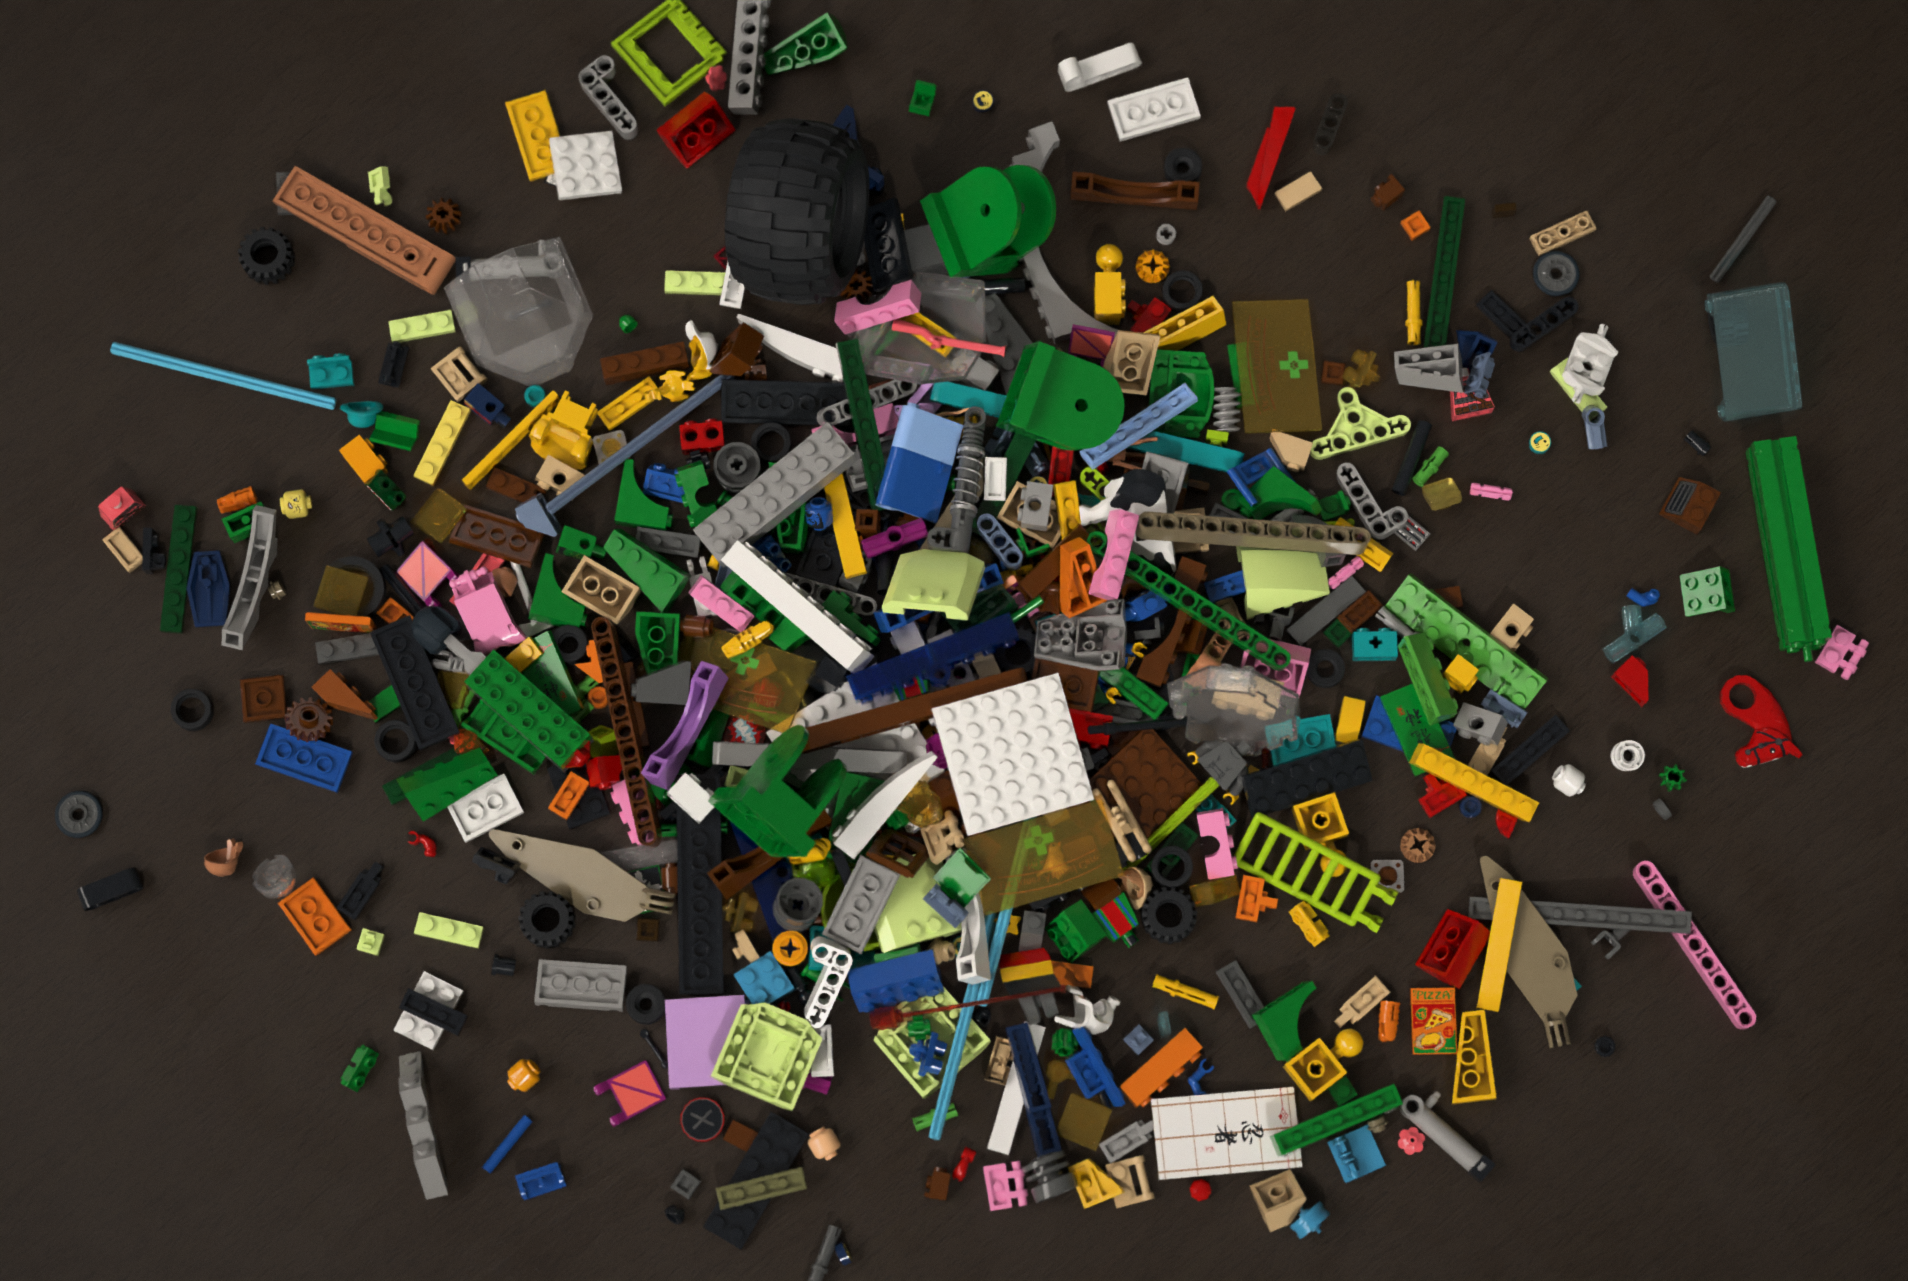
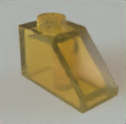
[1189,873,1240,907]

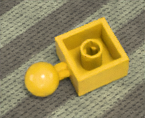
[1094,244,1126,325]
[1291,792,1349,877]
[1283,1029,1363,1102]

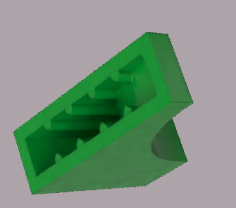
[614,459,673,531]
[1238,466,1322,520]
[528,553,587,628]
[1252,981,1317,1062]

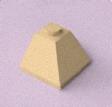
[1250,1169,1306,1232]

